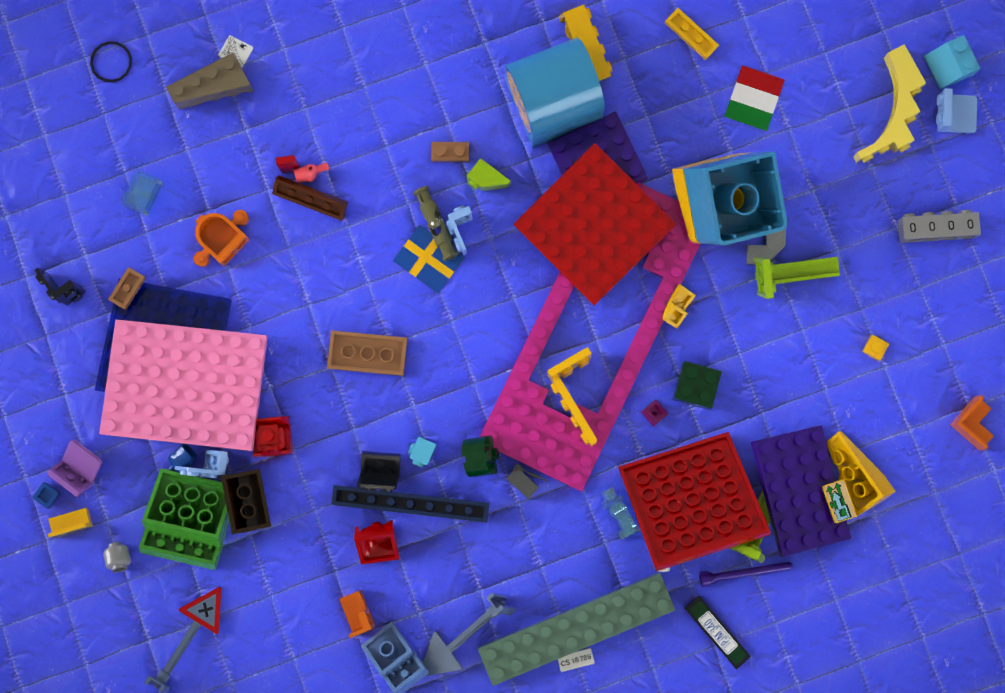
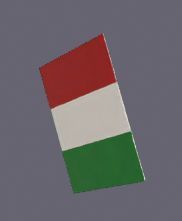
[724,65,785,131]

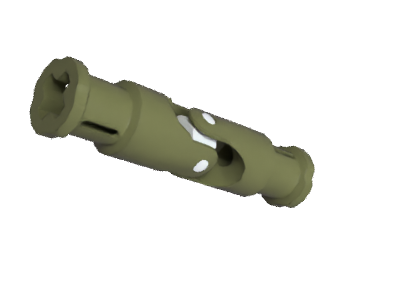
[413,186,459,261]

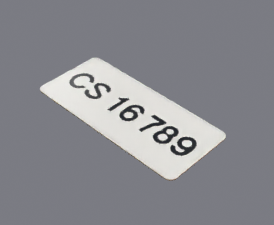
[558,648,595,672]

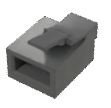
[506,463,549,499]

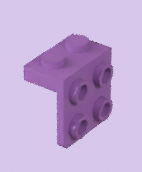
[47,439,102,497]

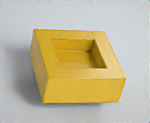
[862,335,889,361]

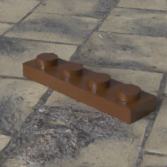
[272,175,348,221]

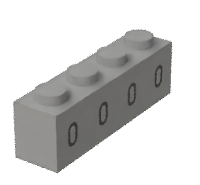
[897,210,981,243]

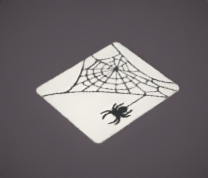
[218,35,253,67]

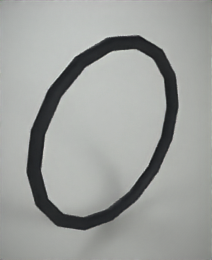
[90,41,132,82]

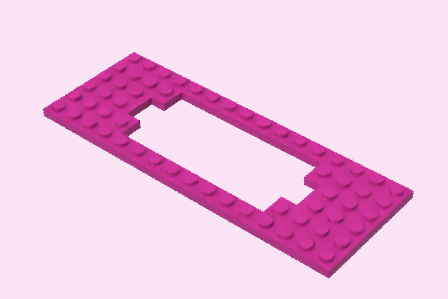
[480,183,700,492]

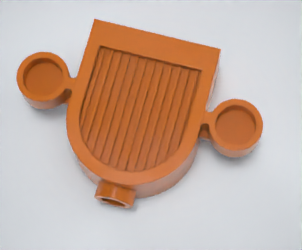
[193,210,250,267]

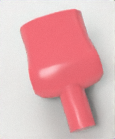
[293,162,330,183]

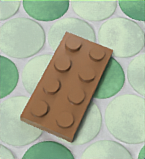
[327,330,408,376]

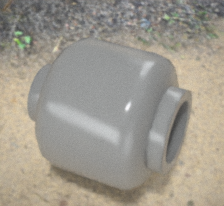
[103,542,131,573]

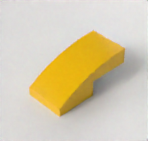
[662,284,696,329]

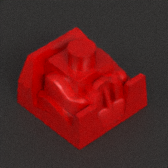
[253,416,293,458]
[354,520,400,564]

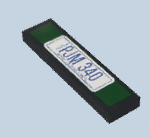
[684,596,751,670]

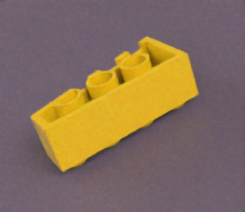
[559,4,612,81]

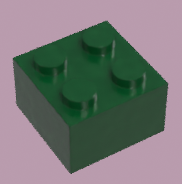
[672,361,722,410]

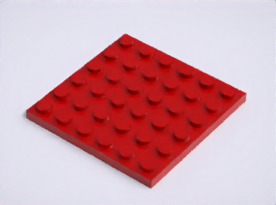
[513,143,676,306]
[618,432,771,571]

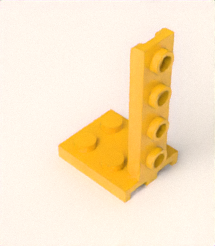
[547,347,597,447]

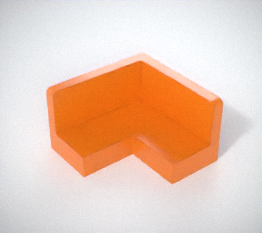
[950,395,994,451]
[340,590,375,638]

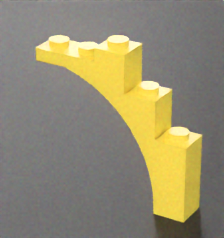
[853,44,926,163]

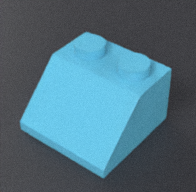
[924,35,981,90]

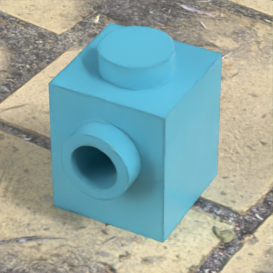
[408,437,437,468]

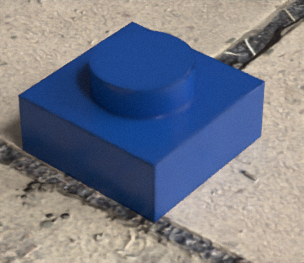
[32,482,61,509]

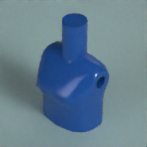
[167,444,197,473]

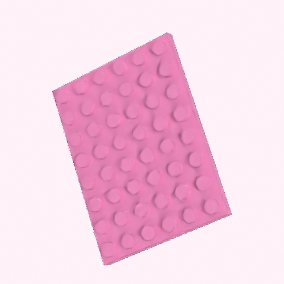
[99,320,268,451]

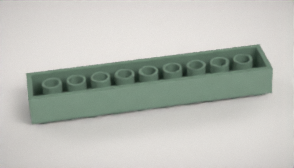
[478,572,675,686]

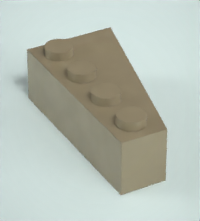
[166,53,254,109]

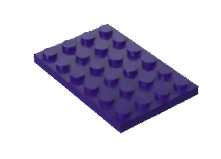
[750,425,851,557]

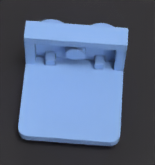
[936,88,977,133]
[446,205,473,255]
[175,450,229,478]

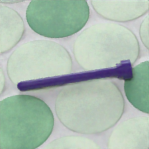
[699,562,793,587]

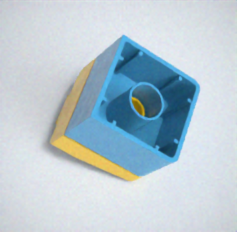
[672,151,787,246]

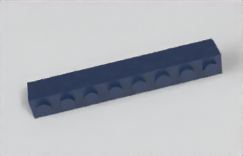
[331,485,490,523]

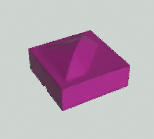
[641,399,668,427]

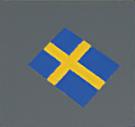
[393,225,465,294]

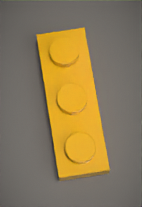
[665,8,719,61]

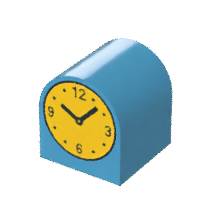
[504,37,605,148]

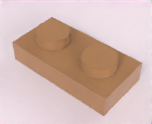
[431,142,469,162]
[108,267,146,310]

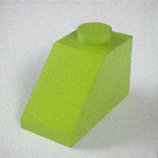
[467,158,511,191]

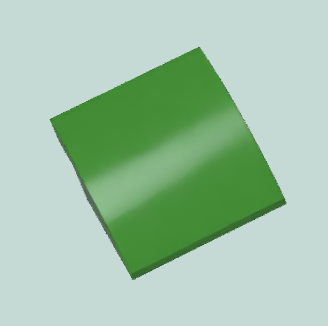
[139,468,229,570]

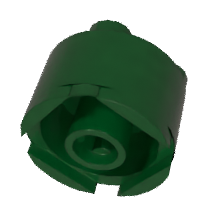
[462,435,499,477]

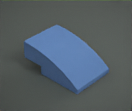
[361,621,430,693]

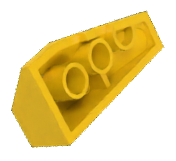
[826,431,896,516]

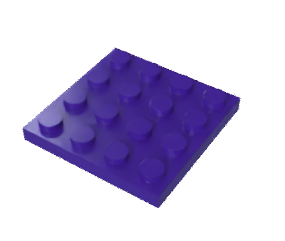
[547,111,648,184]

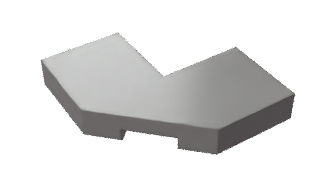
[746,228,786,265]

